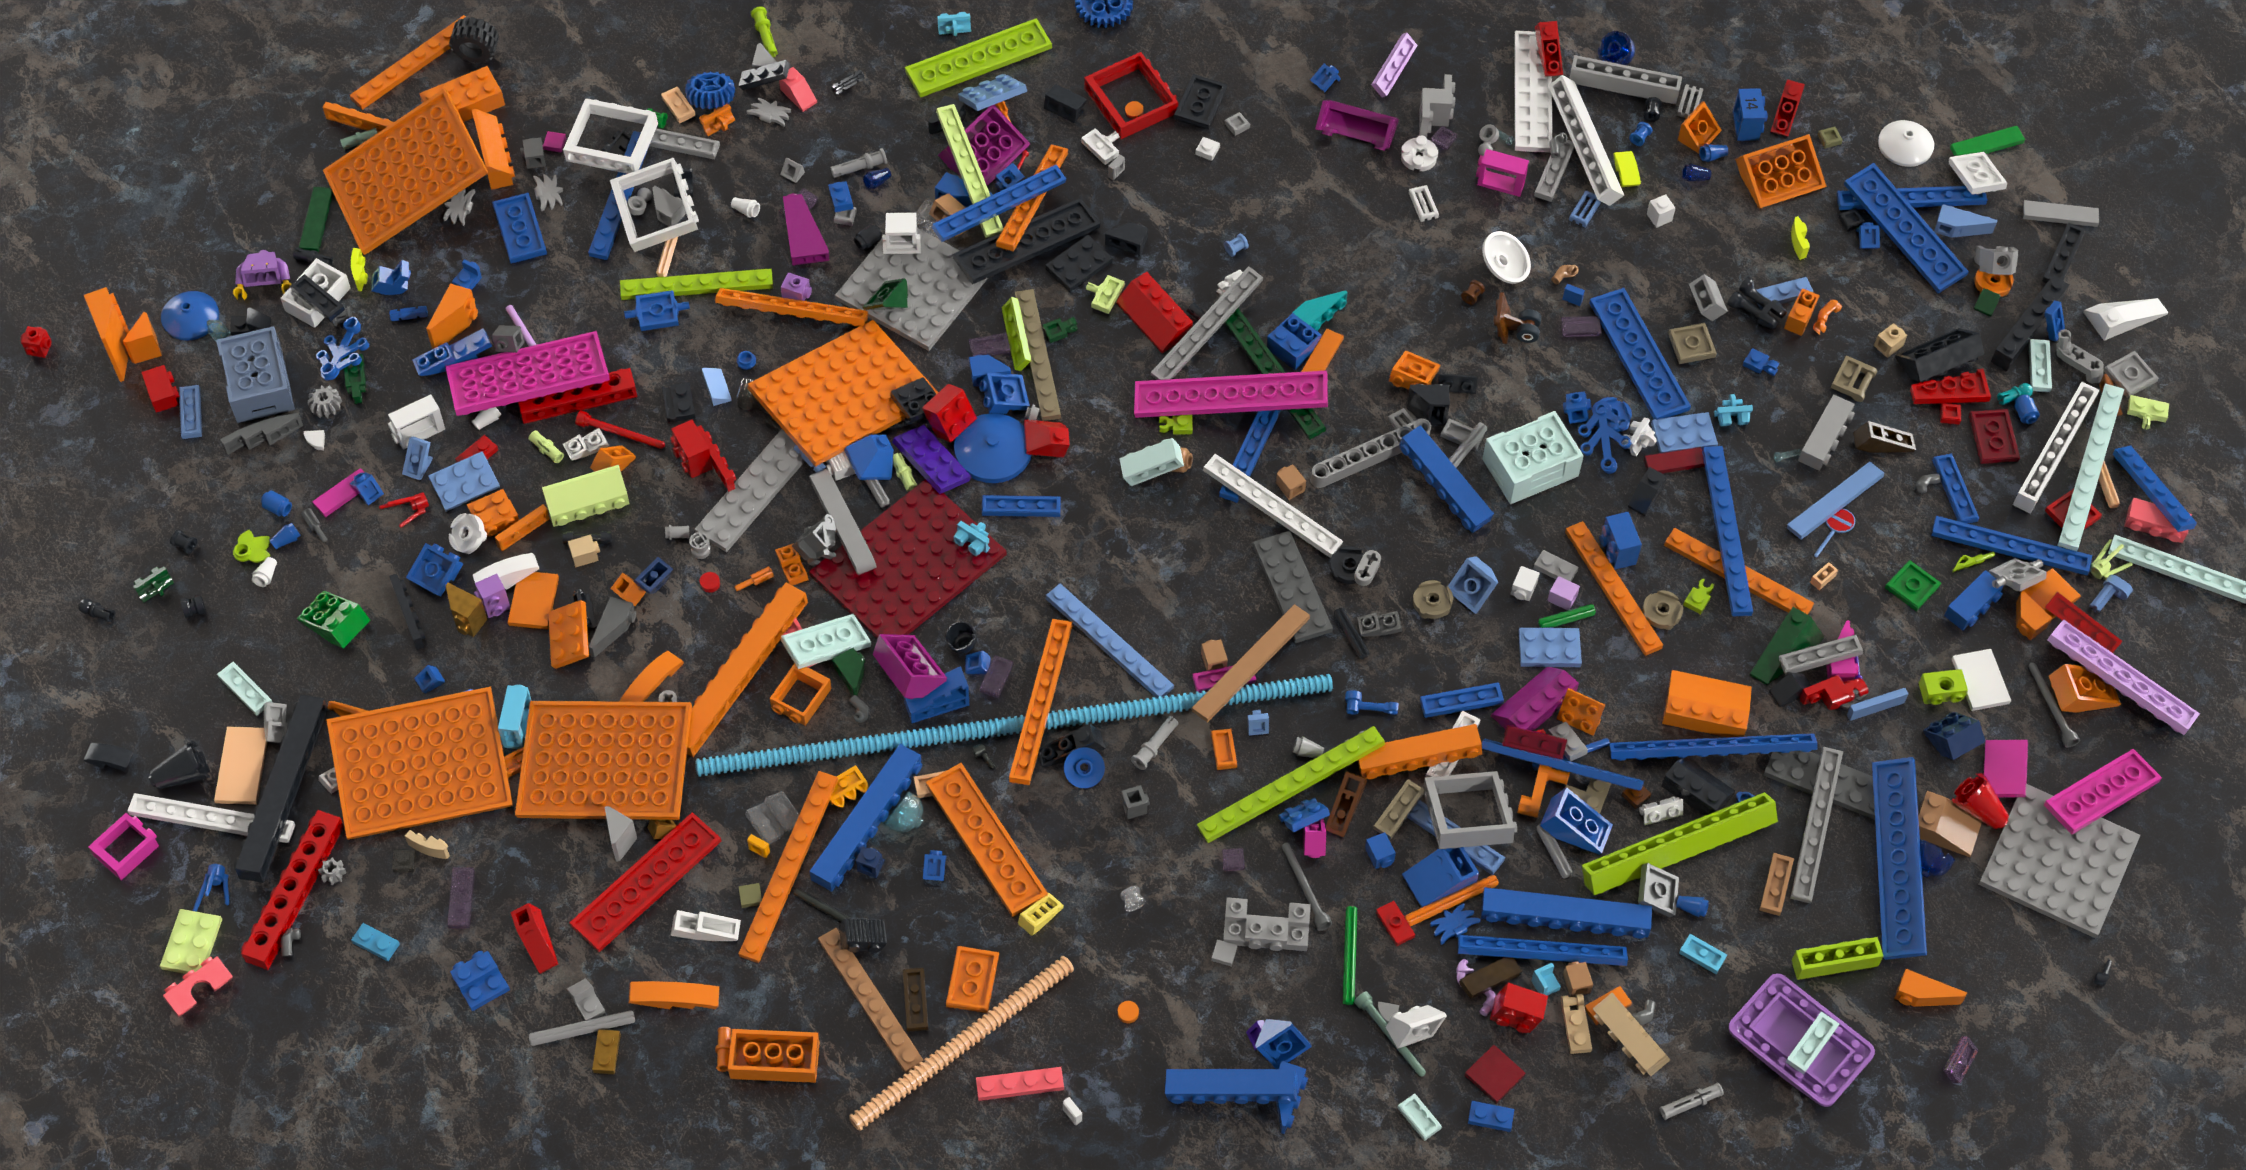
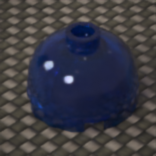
[1598,31,1636,66]
[1920,840,1955,878]

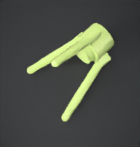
[2090,539,2133,580]

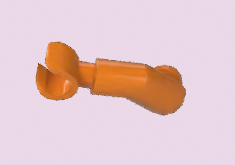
[1813,300,1842,335]

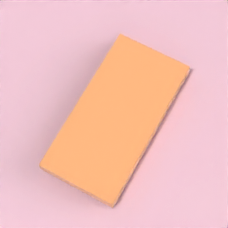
[214,727,268,805]

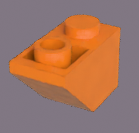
[1784,288,1820,336]

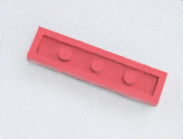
[976,1067,1064,1101]

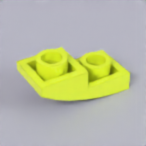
[1613,151,1641,187]
[1791,216,1810,260]
[351,248,368,291]

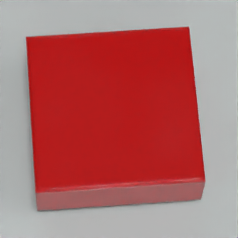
[1940,403,1961,425]

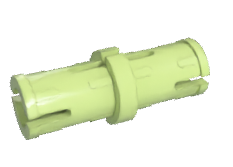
[528,430,564,463]
[893,453,917,491]

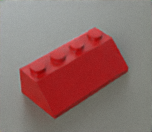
[1116,272,1193,353]

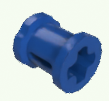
[1629,122,1653,146]

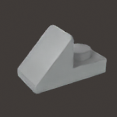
[567,978,606,1021]

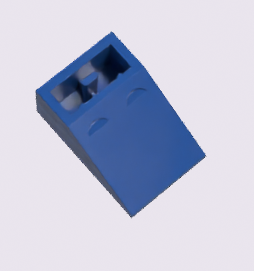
[1402,847,1479,908]

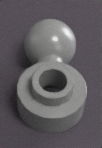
[1478,124,1499,156]
[627,187,652,215]

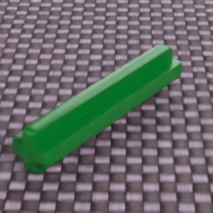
[1538,604,1596,628]

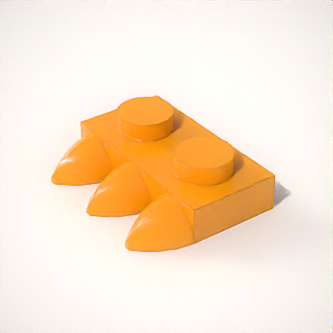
[830,765,868,808]

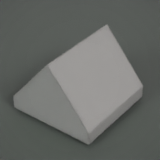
[780,158,805,183]

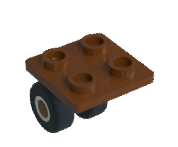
[1494,292,1541,344]

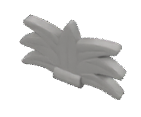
[746,98,791,127]
[533,174,563,211]
[443,189,475,226]

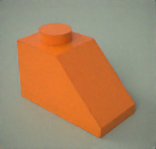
[590,445,636,472]
[2016,591,2052,640]

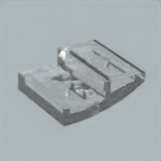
[745,791,799,844]

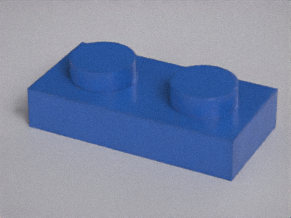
[828,181,854,212]
[2044,300,2065,342]
[1468,1101,1514,1132]

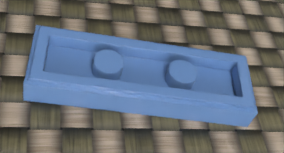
[179,385,202,439]
[1847,688,1908,721]

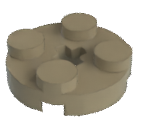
[1413,580,1453,619]
[1642,590,1683,630]

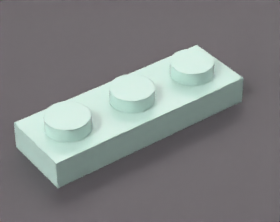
[2029,339,2052,392]
[217,662,273,716]
[1786,1012,1839,1074]

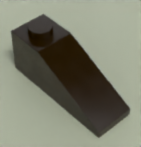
[1853,421,1916,453]

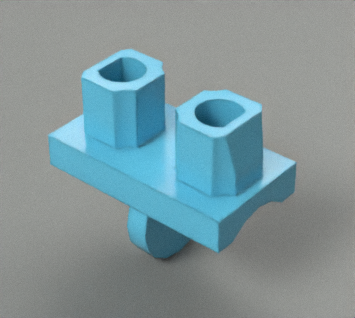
[937,12,971,36]
[1714,394,1753,426]
[954,521,990,556]

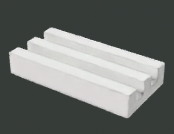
[1409,185,1439,222]

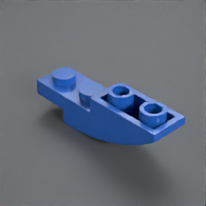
[412,328,492,376]

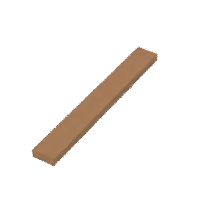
[1192,604,1310,723]

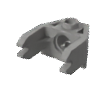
[1974,246,2018,275]

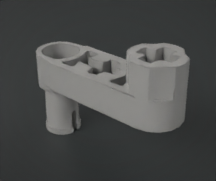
[2056,329,2104,384]

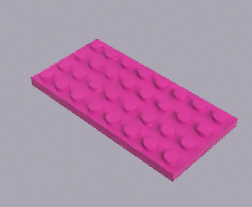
[446,331,610,416]

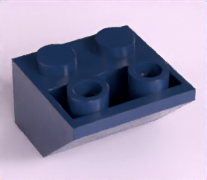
[1923,712,1986,760]

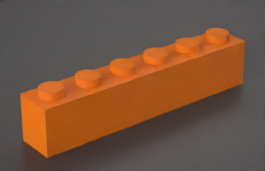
[1357,724,1482,779]

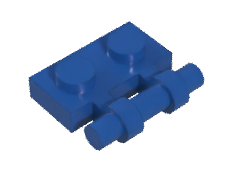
[1278,798,1330,832]

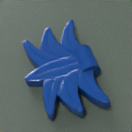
[1430,903,1480,945]

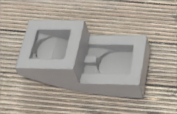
[264,702,288,743]

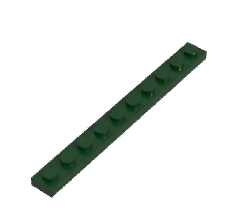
[1224,308,1326,440]

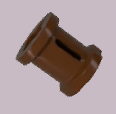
[1461,280,1485,305]

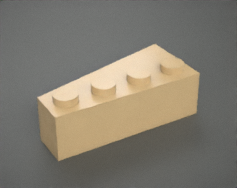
[1593,993,1670,1076]

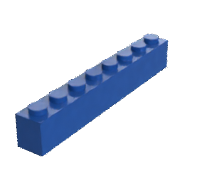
[810,744,922,892]
[1481,887,1652,939]

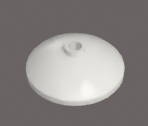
[1878,120,1934,167]
[1482,231,1531,284]

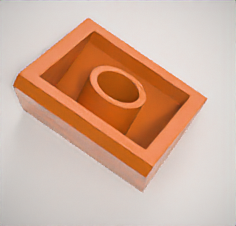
[1677,101,1722,153]
[123,312,162,364]

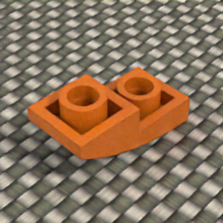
[775,543,808,586]

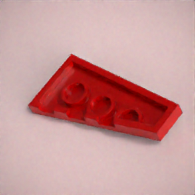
[1910,368,1991,404]

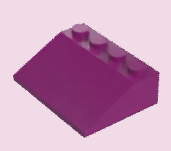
[938,105,1030,186]

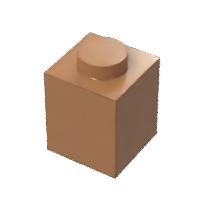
[1276,464,1306,500]
[1201,640,1228,671]
[1563,962,1593,997]

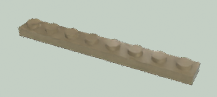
[1015,289,1061,421]

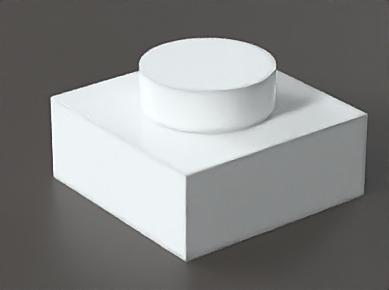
[1195,137,1220,161]

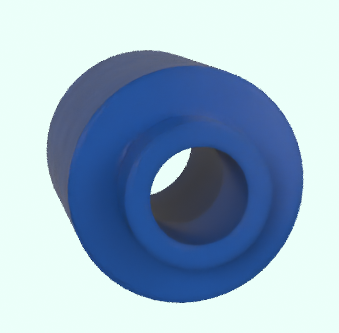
[2015,395,2040,424]
[261,490,292,517]

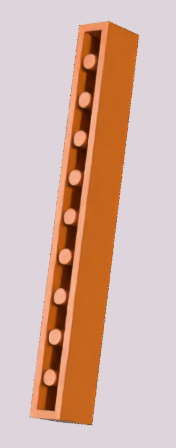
[687,582,808,758]

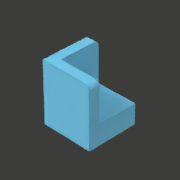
[1531,963,1561,996]

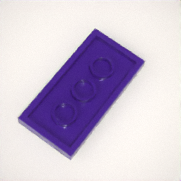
[892,425,971,494]

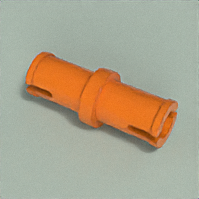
[715,1027,731,1072]

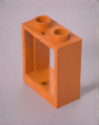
[770,663,831,726]

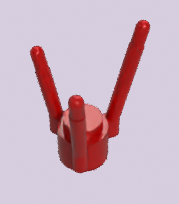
[379,492,429,528]

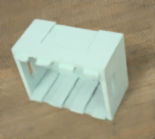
[1482,411,1583,504]

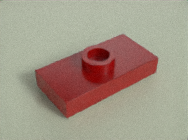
[1376,901,1415,946]

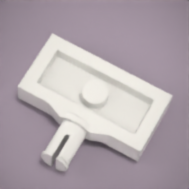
[1081,129,1119,165]

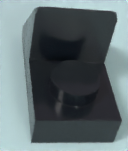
[230,308,271,336]

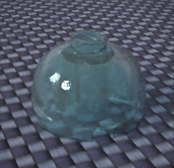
[885,791,924,833]

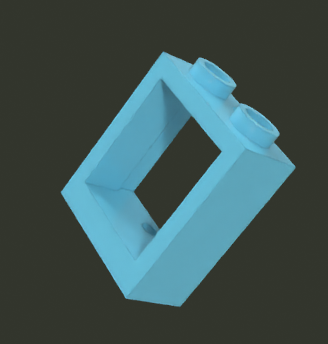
[498,685,532,749]

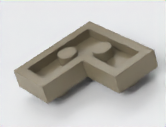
[1565,778,1611,814]

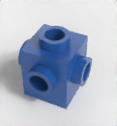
[1563,391,1592,424]

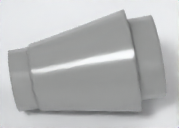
[1292,736,1324,758]

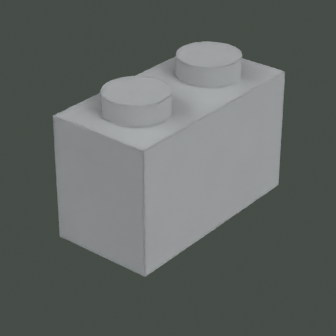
[1689,274,1728,321]

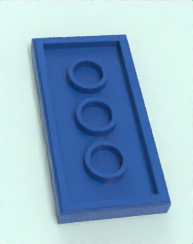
[492,193,547,264]

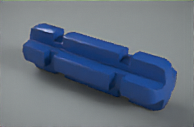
[389,306,428,321]

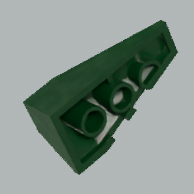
[1750,607,1824,685]

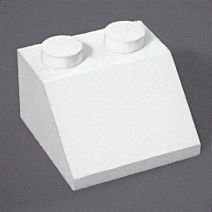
[1386,1005,1447,1049]

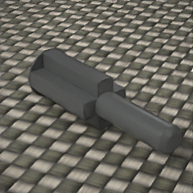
[301,508,327,543]

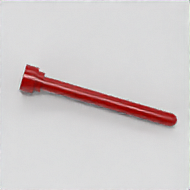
[575,410,665,449]

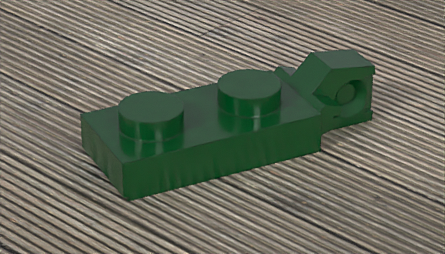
[343,353,366,404]

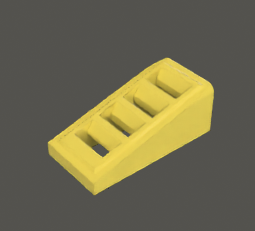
[1018,893,1064,936]

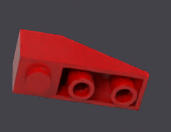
[1535,21,1563,77]
[1770,79,1805,137]
[511,903,558,974]

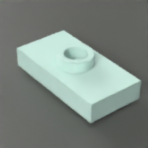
[1397,1093,1442,1141]

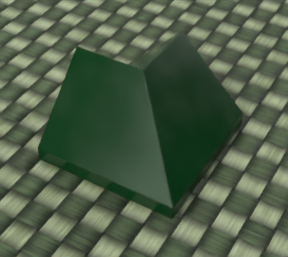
[862,278,908,310]

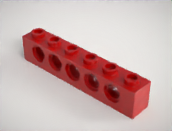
[518,368,637,424]

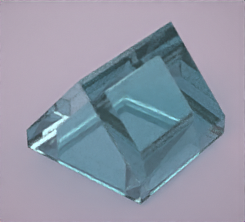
[207,320,231,342]

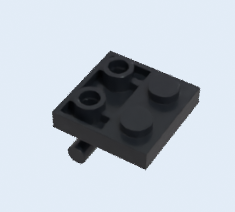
[890,377,936,426]

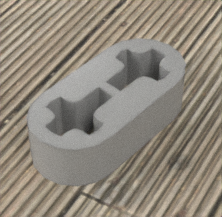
[1354,550,1381,586]

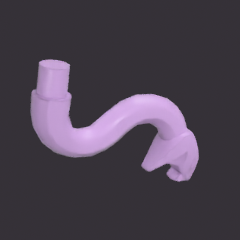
[1456,959,1495,1016]

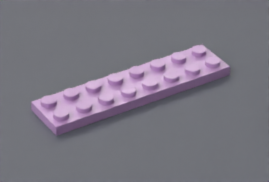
[2047,619,2200,735]

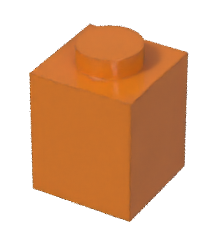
[610,573,646,606]

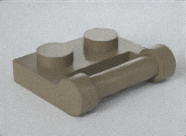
[1831,356,1877,402]

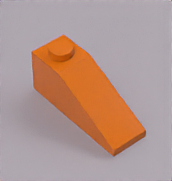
[1894,969,1967,1007]

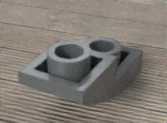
[1357,611,1402,637]

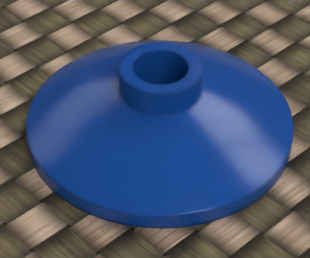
[1064,747,1105,788]

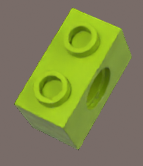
[1919,669,1968,705]

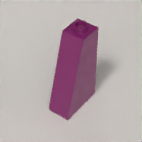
[783,193,830,265]

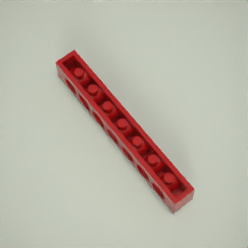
[241,810,344,970]

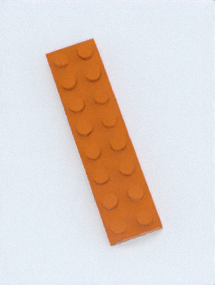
[926,763,1048,917]

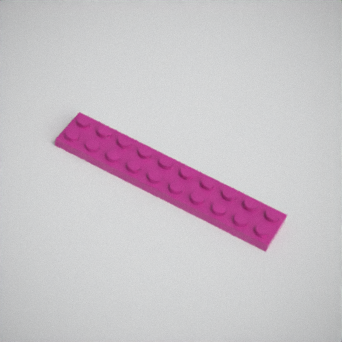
[1134,371,1328,418]

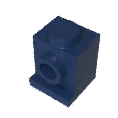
[856,847,885,878]

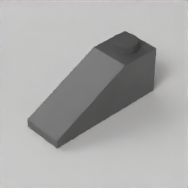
[589,597,636,658]

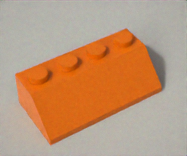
[472,109,515,190]

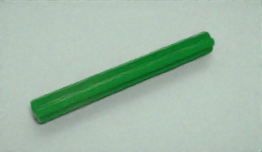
[1343,906,1357,1005]

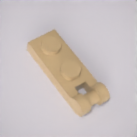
[1561,994,1592,1054]

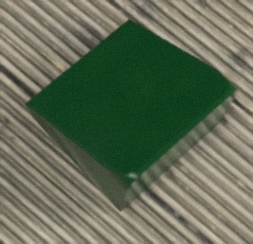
[1974,288,2000,316]

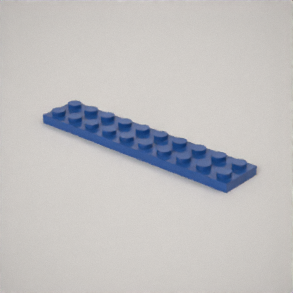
[1872,757,1927,960]

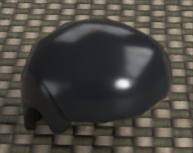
[945,621,977,654]

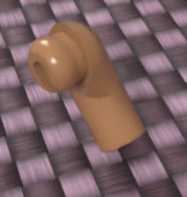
[1551,265,1579,284]

